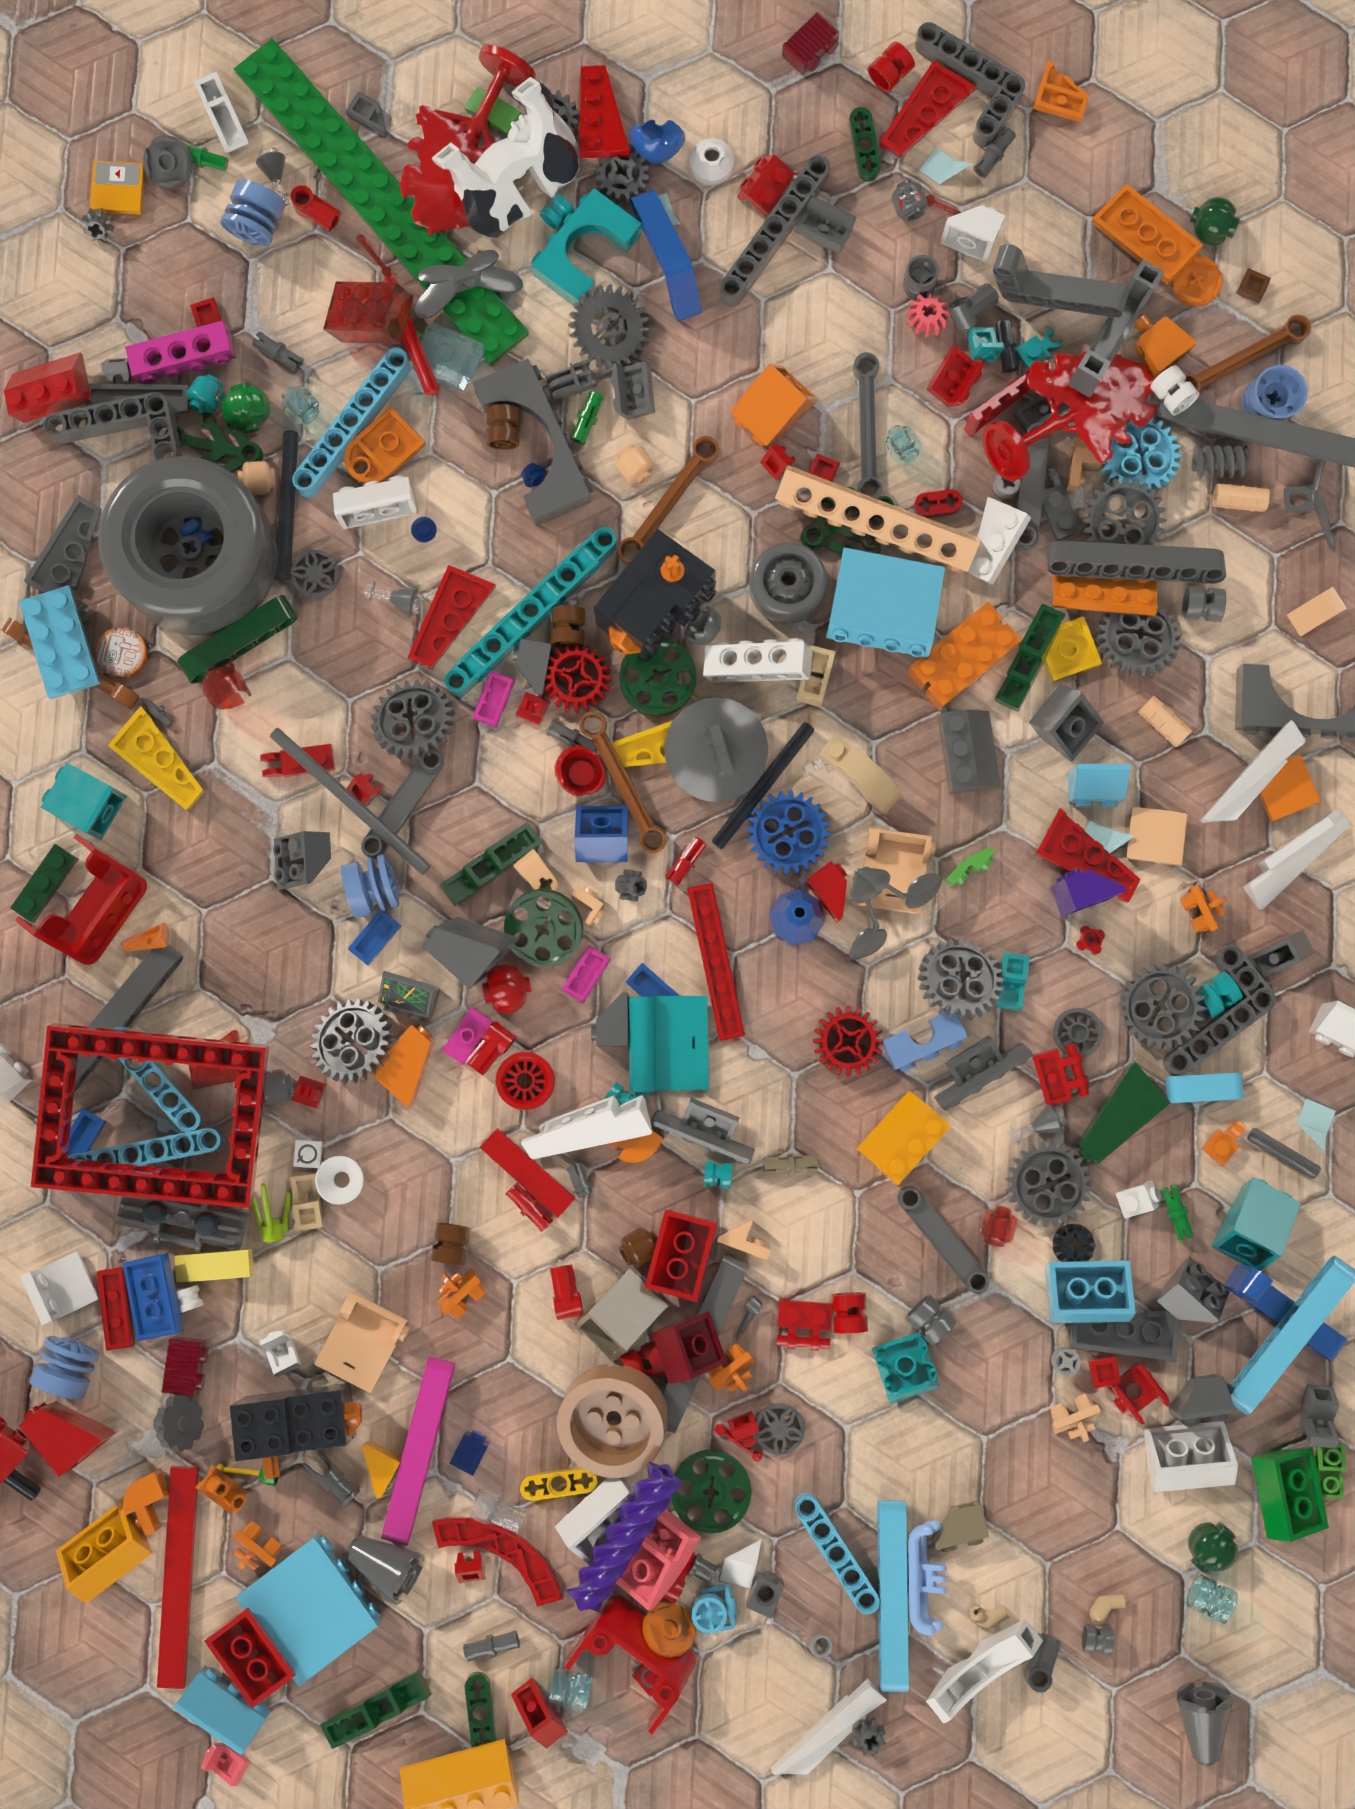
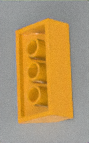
[399,1739,519,1809]

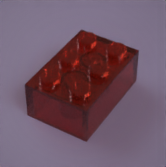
[323,281,414,344]

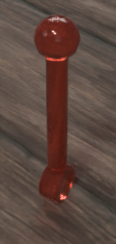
[926,195,962,215]
[356,234,392,277]

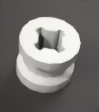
[176,1285,204,1313]

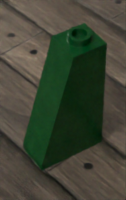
[1076,1062,1170,1164]

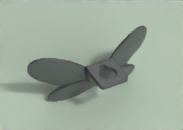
[415,250,523,319]
[1284,459,1336,553]

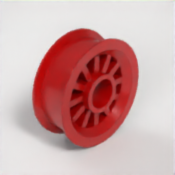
[496,1052,555,1110]

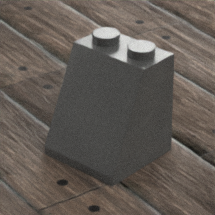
[422,917,518,989]

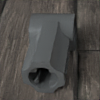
[948,284,999,331]
[1024,1633,1061,1693]

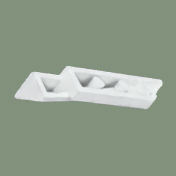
[1200,720,1306,823]
[1243,808,1350,910]
[521,1095,652,1159]
[771,1678,887,1775]

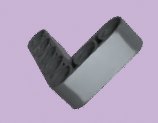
[915,22,1025,148]
[993,244,1130,318]
[43,392,182,460]
[1163,945,1276,1075]

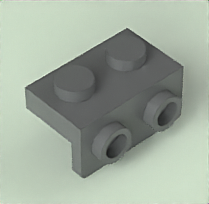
[794,196,856,253]
[611,361,655,420]

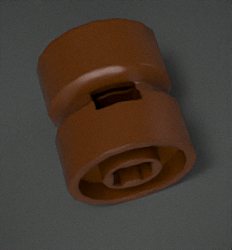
[486,405,520,450]
[551,605,585,649]
[430,1222,471,1265]

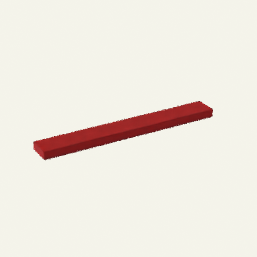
[157,1466,199,1689]

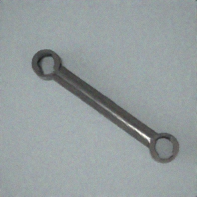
[853,352,883,499]

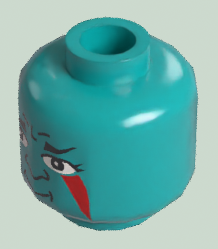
[186,374,225,414]

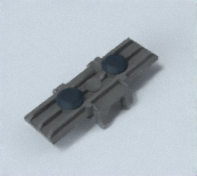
[115,1196,249,1253]

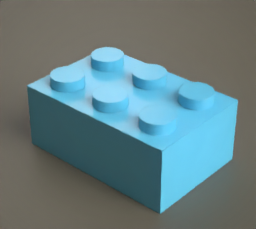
[1045,1261,1135,1323]

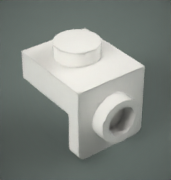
[1115,1180,1161,1218]
[259,1330,301,1377]

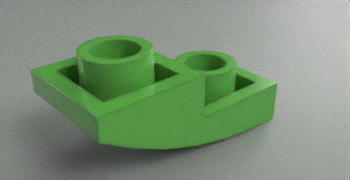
[464,87,522,135]
[944,848,995,888]
[1315,1443,1346,1499]

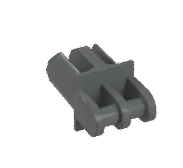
[545,360,598,400]

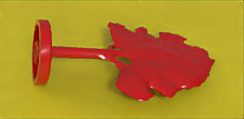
[399,44,536,235]
[982,351,1157,481]

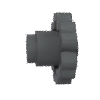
[153,1395,204,1452]

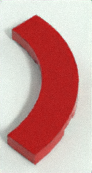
[432,1516,563,1607]

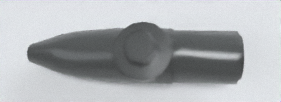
[141,697,173,728]

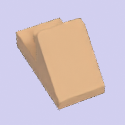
[717,1219,771,1260]

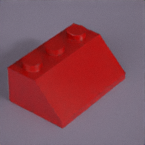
[4,352,92,423]
[644,1209,718,1302]
[204,1607,296,1708]

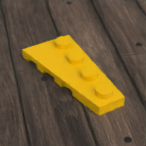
[107,706,205,812]
[612,721,672,767]

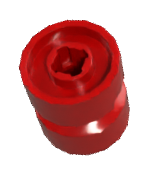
[867,41,915,92]
[832,1292,868,1334]
[620,1340,666,1377]

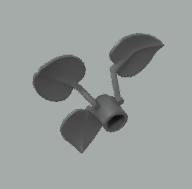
[849,867,943,960]

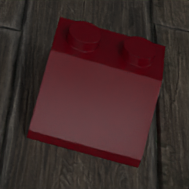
[652,1311,727,1384]

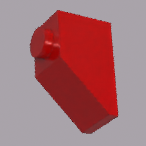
[805,861,847,923]
[511,1678,568,1749]

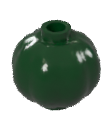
[1190,197,1240,246]
[1188,1522,1238,1572]

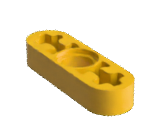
[520,1467,598,1501]

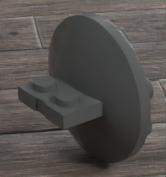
[664,697,768,802]

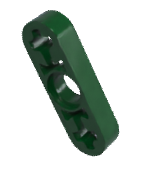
[849,107,881,182]
[465,1672,497,1748]

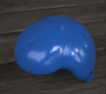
[630,120,686,164]

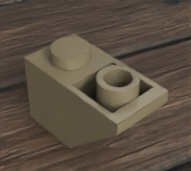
[932,1500,989,1552]

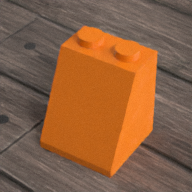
[730,364,819,447]

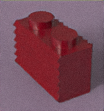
[782,12,839,75]
[161,1336,209,1396]

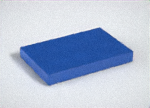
[122,1253,184,1341]

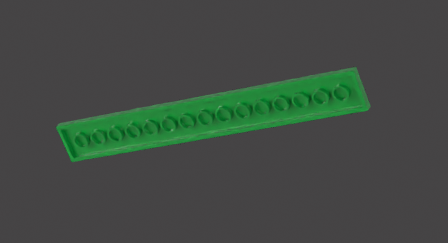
[234,38,529,366]

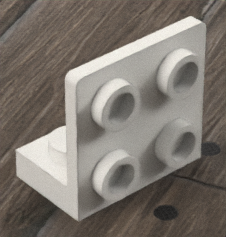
[20,1252,99,1325]

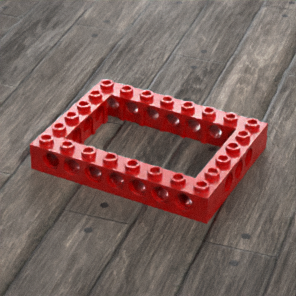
[31,1023,269,1208]

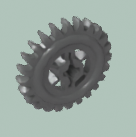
[568,284,650,370]

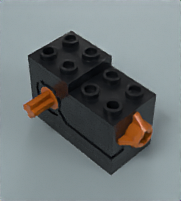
[593,529,717,660]
[229,1383,363,1479]

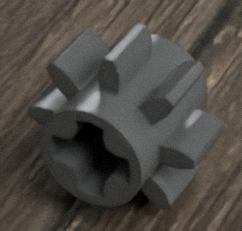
[81,208,115,241]
[615,869,647,902]
[852,1718,886,1755]

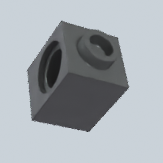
[746,1571,784,1619]

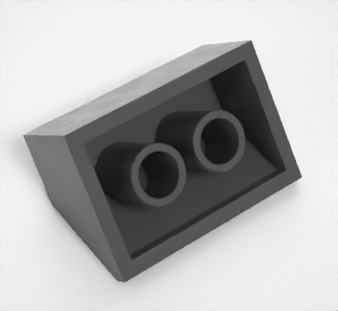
[938,709,1001,794]

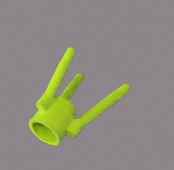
[252,1183,292,1242]

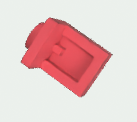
[201,1743,251,1786]

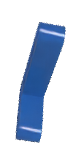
[630,190,702,322]
[1224,1263,1347,1362]

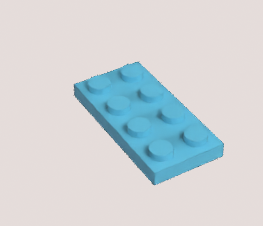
[19,585,101,699]

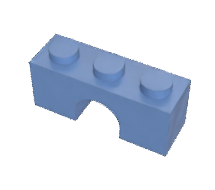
[882,1011,968,1072]

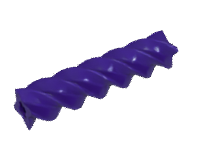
[566,1462,683,1612]

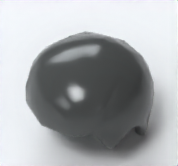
[684,606,721,645]

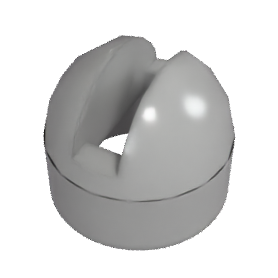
[809,1634,832,1658]

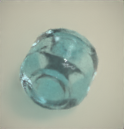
[281,386,319,425]
[884,425,922,464]

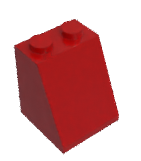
[19,1401,116,1477]

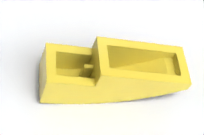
[174,1249,254,1282]

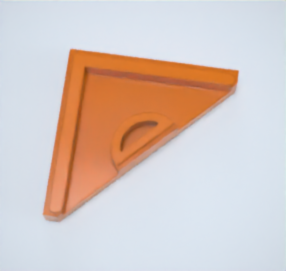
[121,923,169,952]

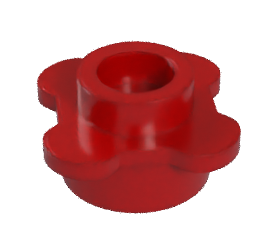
[1076,926,1105,955]

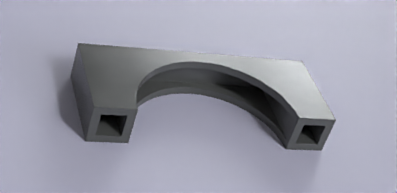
[472,358,593,526]
[1235,663,1355,740]

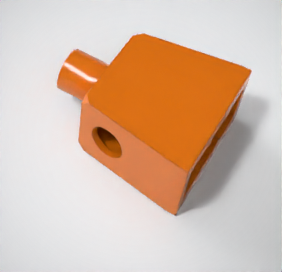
[1134,314,1197,379]

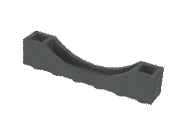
[1068,260,1165,398]

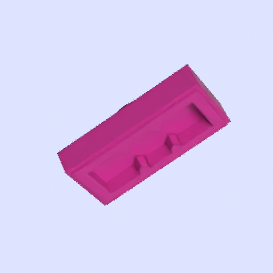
[472,671,515,729]
[561,945,611,1004]
[442,1007,493,1065]

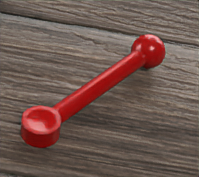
[715,1424,762,1462]

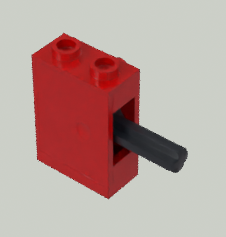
[0,1416,41,1500]

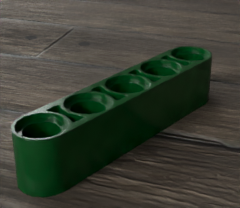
[177,595,298,684]

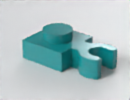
[1015,329,1063,370]

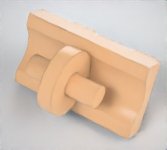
[1051,1393,1101,1443]

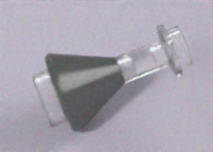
[256,147,291,206]
[364,581,424,617]
[1006,1104,1067,1146]

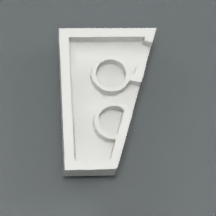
[969,497,1031,586]

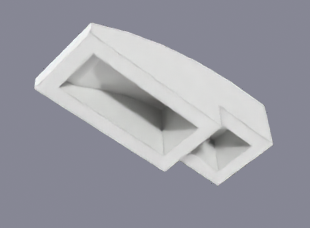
[193,72,249,154]

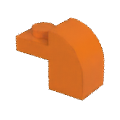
[608,1130,664,1163]
[123,1468,169,1536]

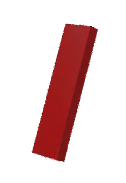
[480,1128,576,1218]

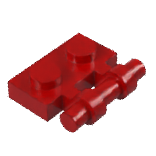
[1032,1043,1090,1106]
[776,1299,832,1351]

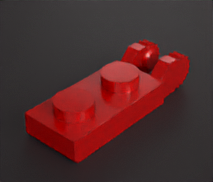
[260,744,335,778]

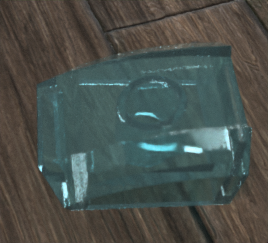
[413,323,485,391]

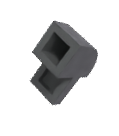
[1300,1384,1339,1449]

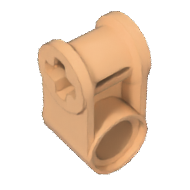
[513,849,559,899]

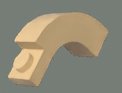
[819,734,901,815]

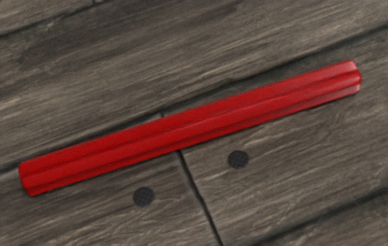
[381,276,439,396]

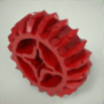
[544,644,612,714]
[812,1006,883,1077]

